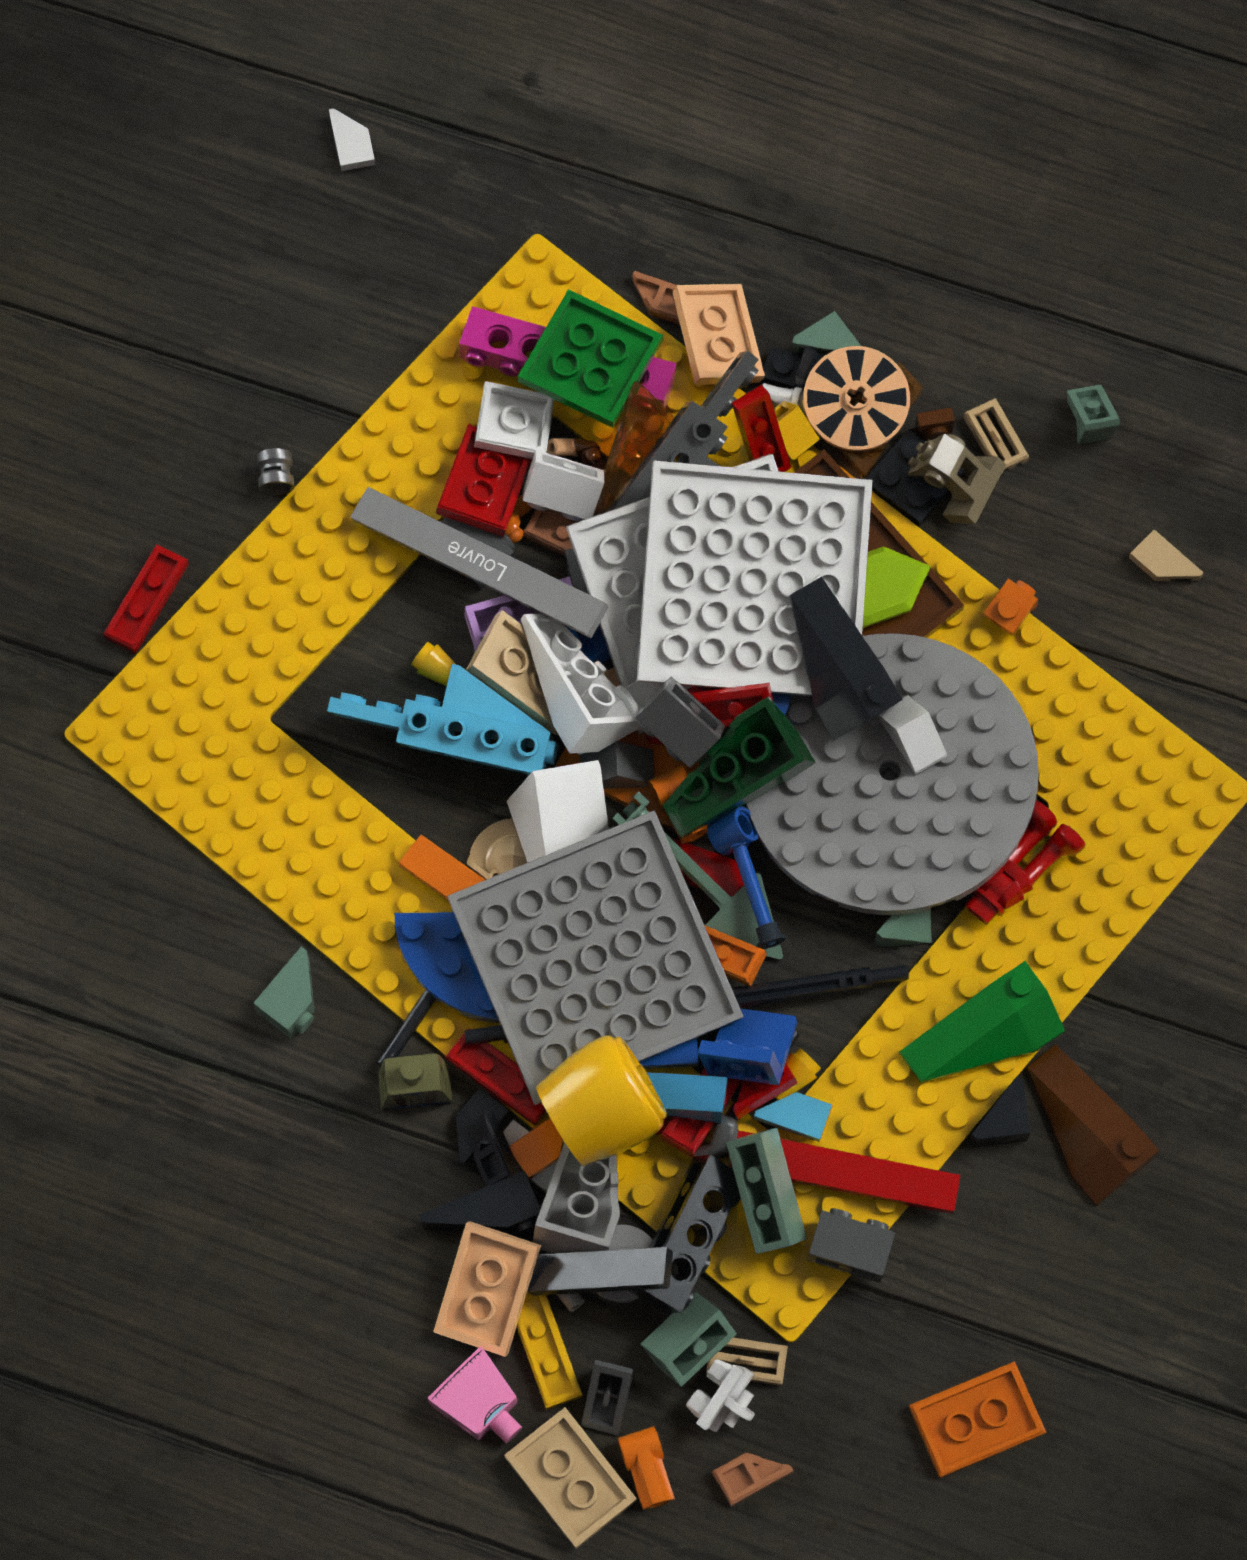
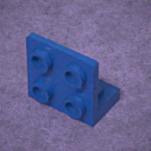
[698,1009,797,1085]

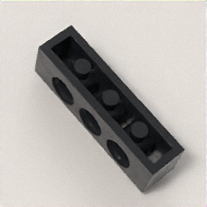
[629,1155,741,1313]

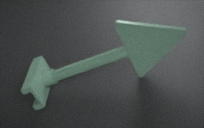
[613,791,783,959]

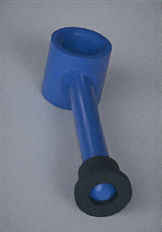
[707,807,786,949]

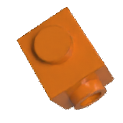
[983,578,1038,636]

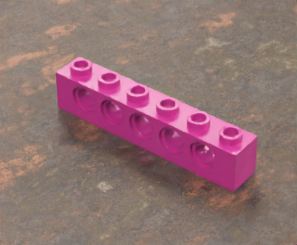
[459,306,676,415]

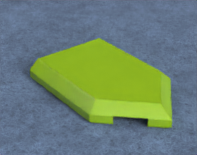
[862,547,931,629]

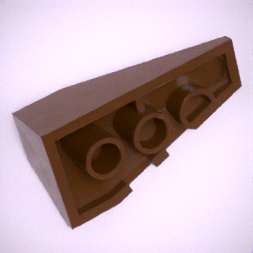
[1027,1045,1159,1206]

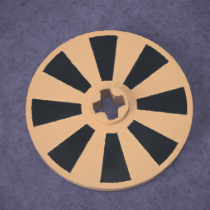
[803,346,910,451]

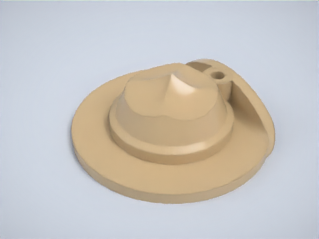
[467,819,527,880]

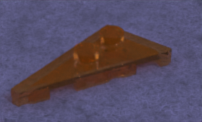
[594,381,674,516]

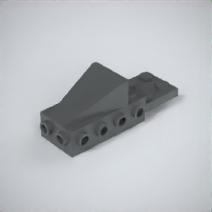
[606,350,759,512]

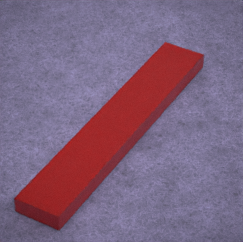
[730,1130,961,1214]

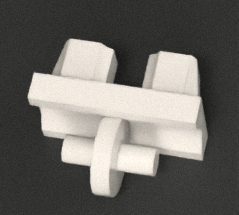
[686,1359,755,1432]

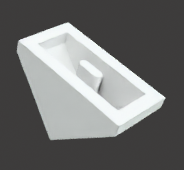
[877,695,947,775]

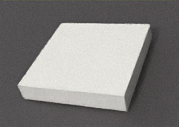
[474,381,554,459]

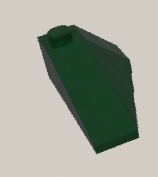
[663,697,816,838]

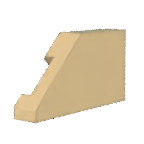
[1129,530,1204,581]

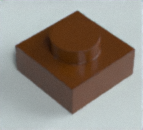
[914,407,955,440]

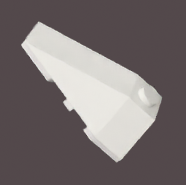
[521,614,640,754]

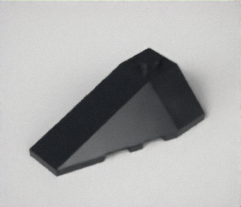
[789,577,903,741]

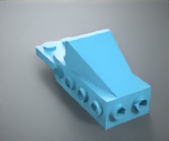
[327,664,559,775]

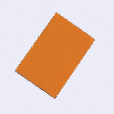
[908,1361,1046,1479]

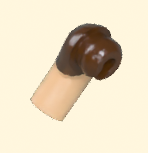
[547,438,601,465]

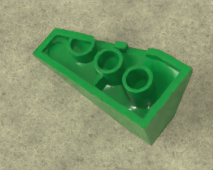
[899,961,1065,1083]

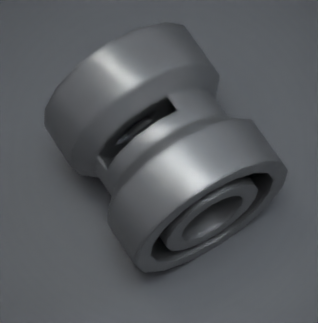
[257,448,294,495]

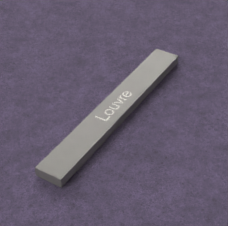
[350,487,609,638]

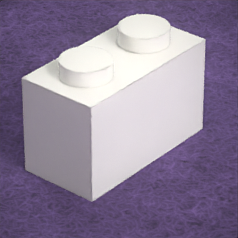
[523,450,605,521]

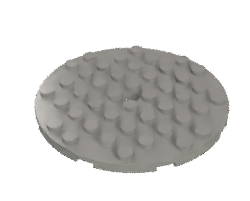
[746,634,1039,915]

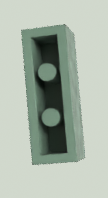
[726,1128,807,1254]

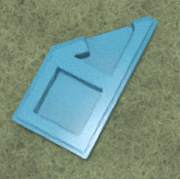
[753,1092,832,1142]

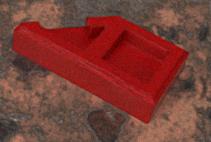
[732,1063,798,1119]

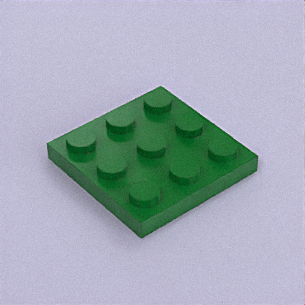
[518,289,663,428]

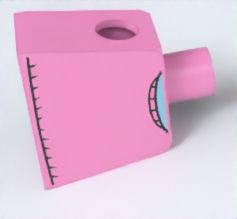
[428,1346,522,1444]

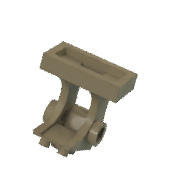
[908,434,1006,524]

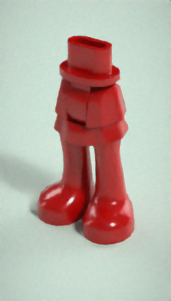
[965,800,1086,925]

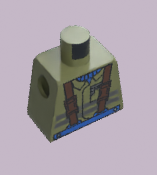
[378,1053,453,1110]

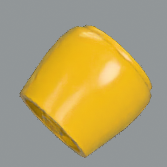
[536,1035,667,1166]

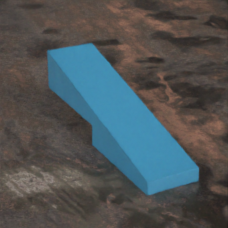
[647,1072,728,1123]

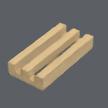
[963,398,1029,474]
[706,1338,788,1386]

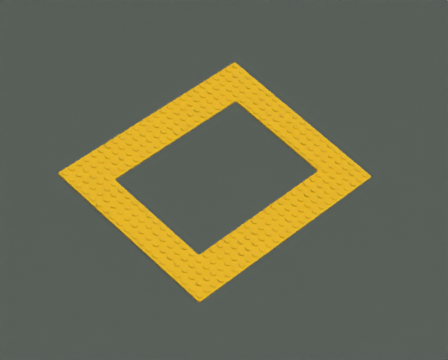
[64,234,1247,1343]

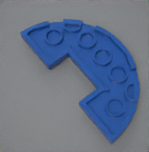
[394,912,500,1023]

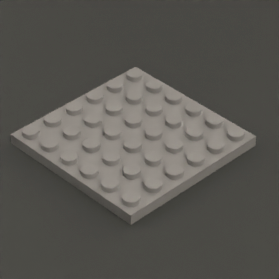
[447,810,744,1106]

